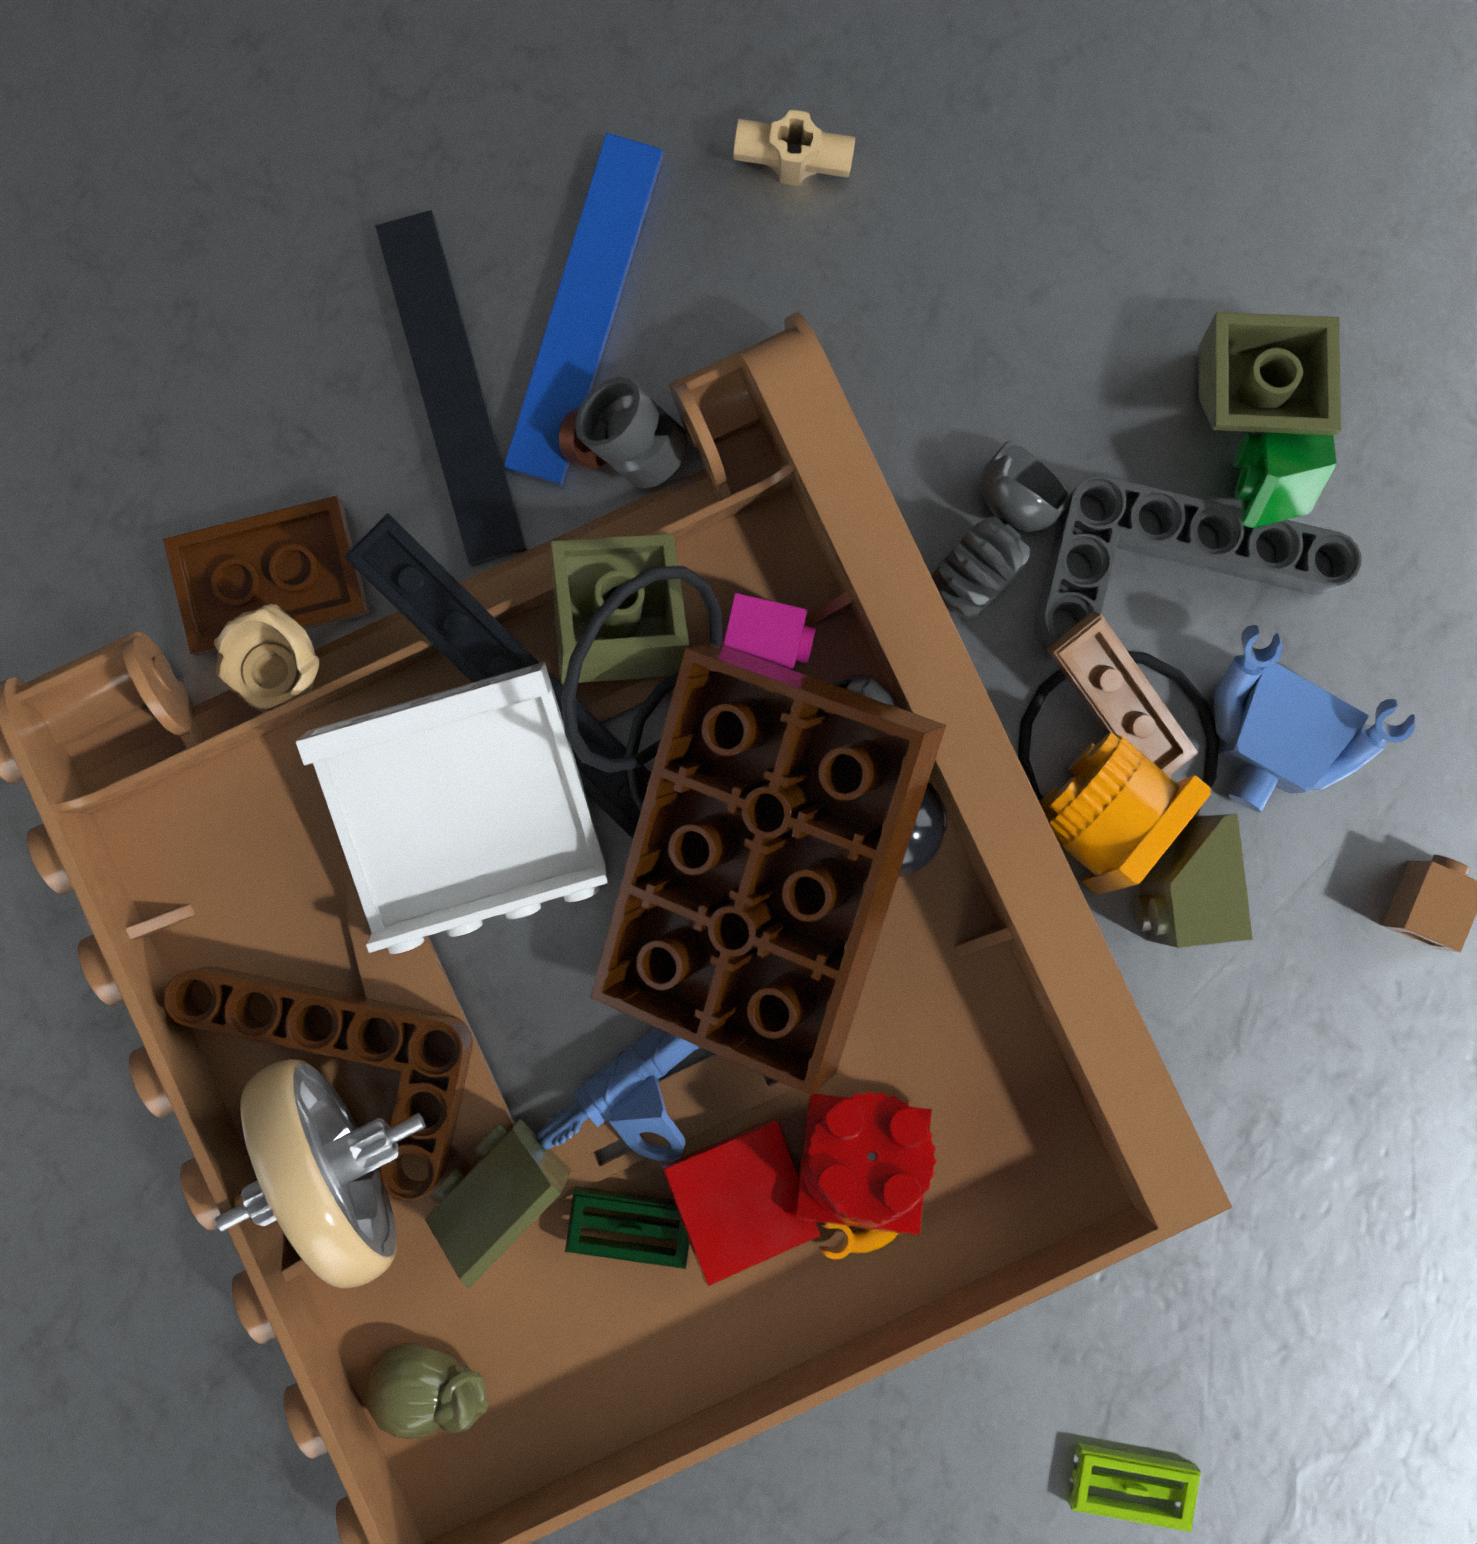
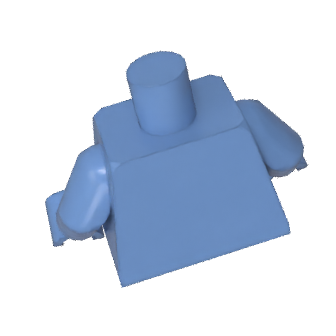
[1213,625,1415,812]

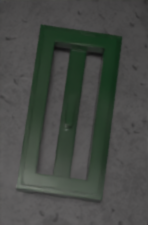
[565,1186,690,1269]

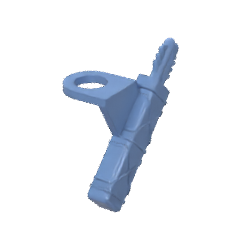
[537,1027,699,1161]

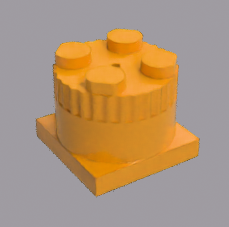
[1039,732,1212,895]

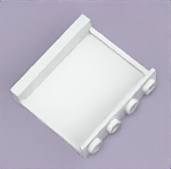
[296,662,609,954]

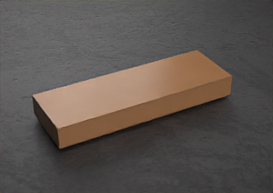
[1046,611,1198,776]

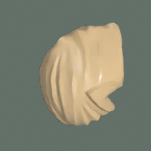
[214,604,319,713]

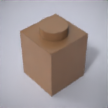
[1381,855,1477,953]

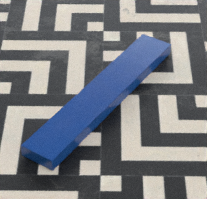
[504,132,663,487]

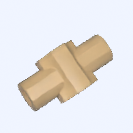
[733,110,856,186]

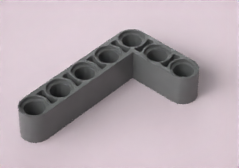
[1034,476,1362,649]

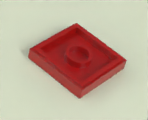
[661,1119,821,1286]

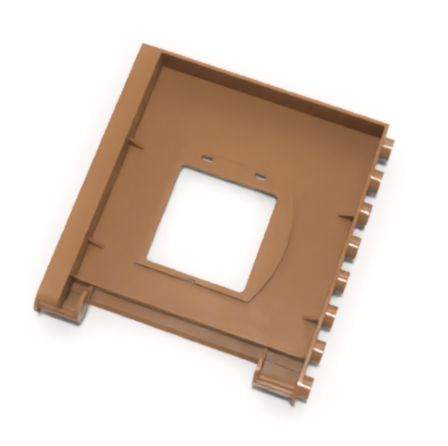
[0,312,1233,1544]

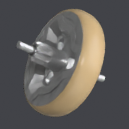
[215,1059,425,1289]

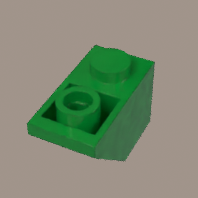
[1234,432,1337,528]

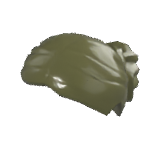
[366,1343,489,1439]

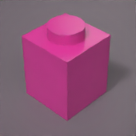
[723,593,816,671]

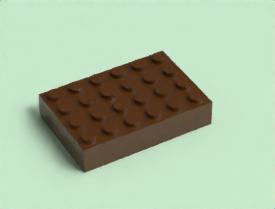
[590,643,946,1096]

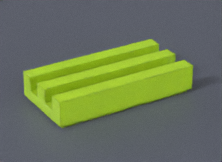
[1068,1443,1201,1532]

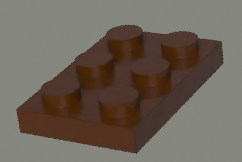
[163,495,370,657]

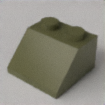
[1199,312,1341,435]
[551,534,689,684]
[1134,814,1253,948]
[425,1119,572,1288]

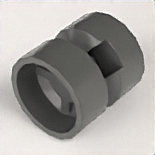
[575,377,688,489]

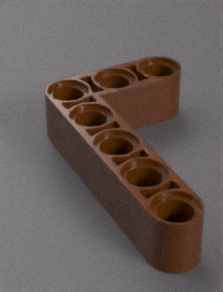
[164,967,473,1201]

